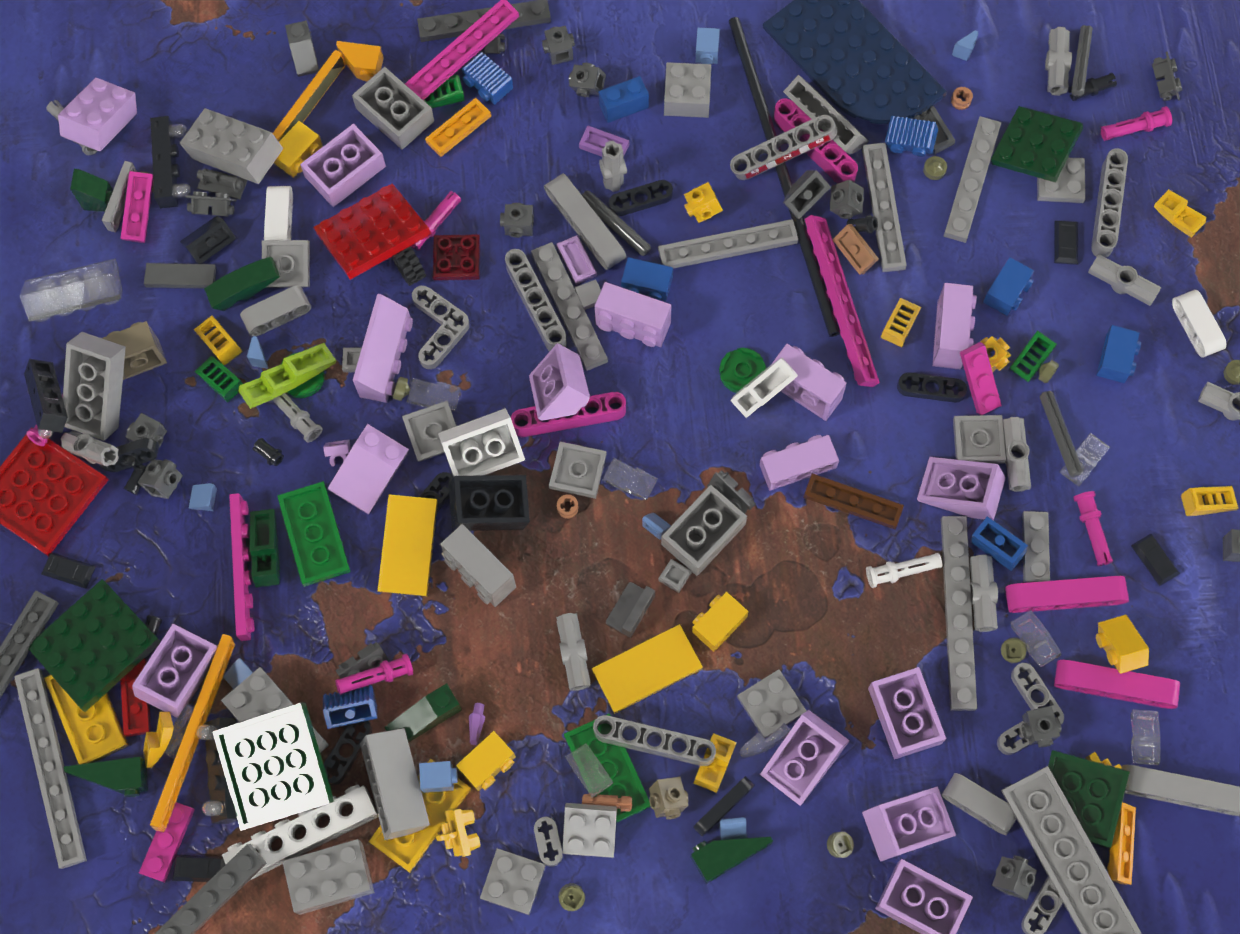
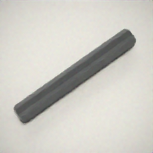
[1072,25,1093,96]
[582,190,651,256]
[1040,391,1083,477]

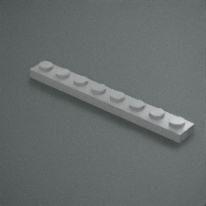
[941,516,977,711]
[14,668,87,869]

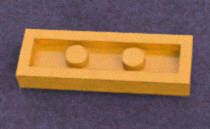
[425,98,491,157]
[1107,802,1136,885]

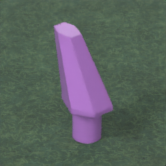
[469,703,485,745]

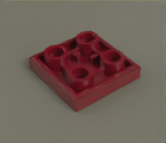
[433,234,480,280]

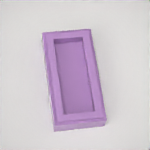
[557,235,597,285]

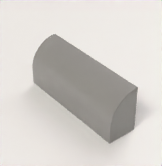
[783,75,869,154]
[360,728,430,840]

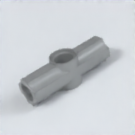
[1045,27,1072,96]
[599,141,627,192]
[1088,254,1161,306]
[1198,382,1240,421]
[1003,417,1031,492]
[60,430,119,467]
[970,555,998,632]
[556,613,591,691]

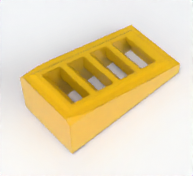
[881,298,921,347]
[194,316,242,365]
[1181,486,1239,516]

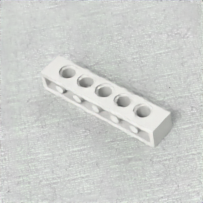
[222,785,378,880]

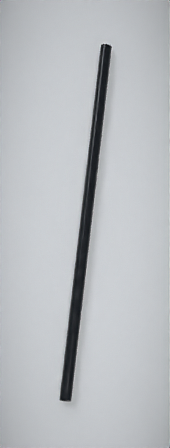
[729,17,840,337]

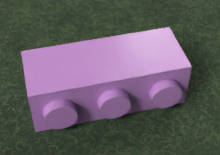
[760,435,839,491]

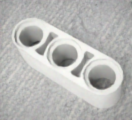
[264,186,293,240]
[1172,290,1226,357]

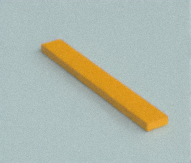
[150,634,235,832]

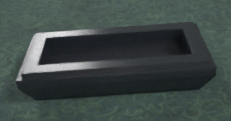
[1054,221,1078,265]
[1131,533,1180,586]
[41,552,96,589]
[172,855,226,882]

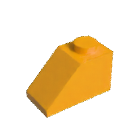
[336,41,384,81]

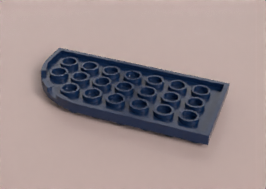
[763,0,947,124]

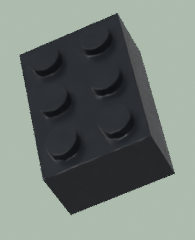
[449,475,530,531]

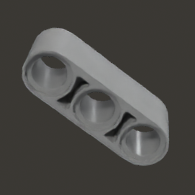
[240,286,311,336]
[942,773,1016,835]

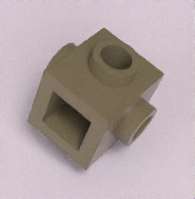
[648,777,688,820]

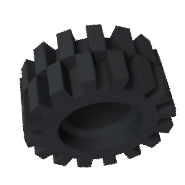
[392,246,426,286]

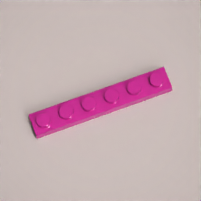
[405,0,519,100]
[229,493,255,641]

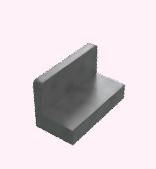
[606,582,655,638]

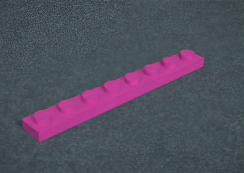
[805,215,880,387]

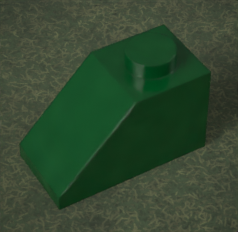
[70,169,113,212]

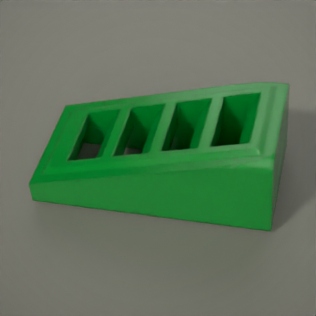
[423,74,465,108]
[1009,330,1057,382]
[195,355,243,403]

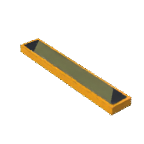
[273,50,346,142]

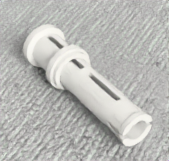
[866,553,942,588]

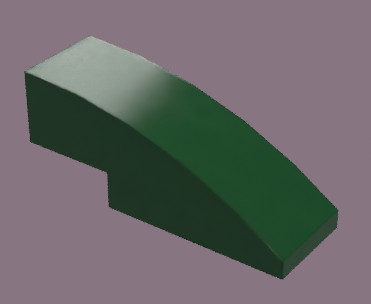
[204,257,280,311]
[250,509,280,587]

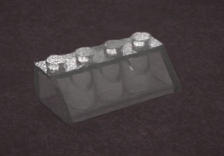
[20,258,123,322]

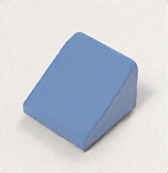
[952,30,979,61]
[247,336,268,369]
[189,483,217,511]
[642,513,671,540]
[223,658,253,689]
[719,817,747,840]

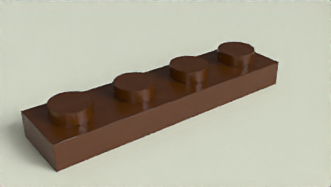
[803,473,904,529]

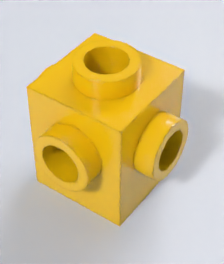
[684,182,723,223]
[980,336,1011,372]

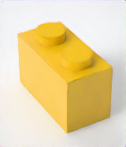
[274,121,323,178]
[692,592,749,652]
[1096,615,1149,674]
[456,731,516,791]

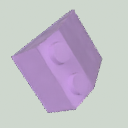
[328,424,409,515]
[917,457,1006,521]
[760,710,850,806]
[862,786,956,862]

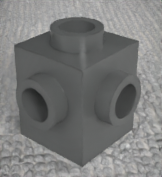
[542,25,575,65]
[569,63,606,97]
[830,180,864,219]
[500,202,534,238]
[125,413,167,448]
[138,459,183,499]
[1022,706,1061,748]
[992,855,1037,900]

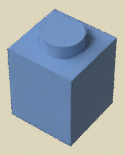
[695,27,720,64]
[419,761,458,793]

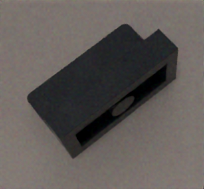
[180,216,237,264]

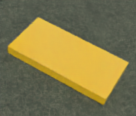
[378,495,438,596]
[592,624,703,714]
[44,675,129,764]
[368,758,471,873]

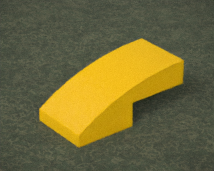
[1154,189,1206,238]
[143,712,174,768]
[693,733,737,793]

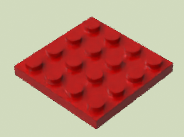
[313,183,431,280]
[0,428,109,557]

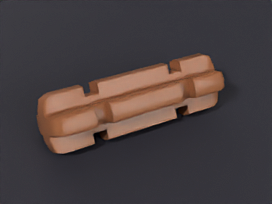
[582,794,632,812]

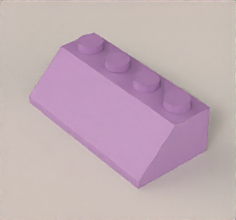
[353,294,413,403]

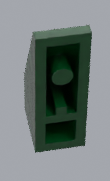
[385,683,462,743]
[64,757,148,797]
[690,837,773,884]

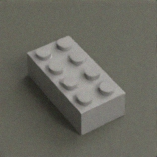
[180,108,283,184]
[63,332,126,441]
[221,667,329,753]

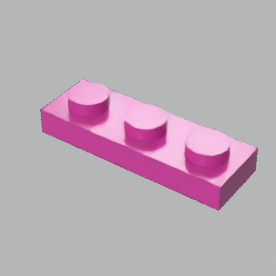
[121,171,153,243]
[960,342,1002,415]
[139,802,195,883]

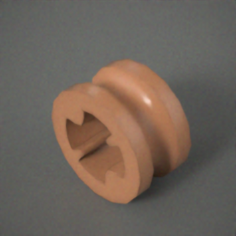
[951,87,973,110]
[557,494,579,519]

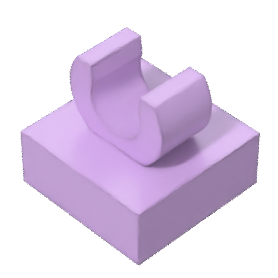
[323,440,351,466]

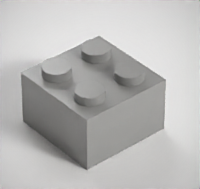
[664,62,711,118]

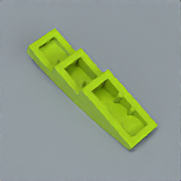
[238,343,336,409]

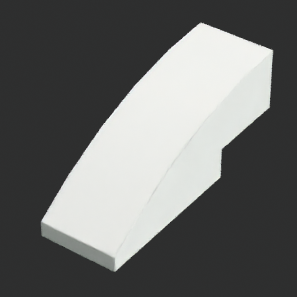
[730,358,798,418]

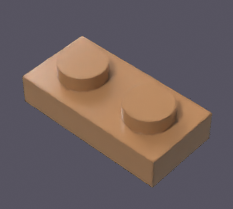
[833,224,879,275]

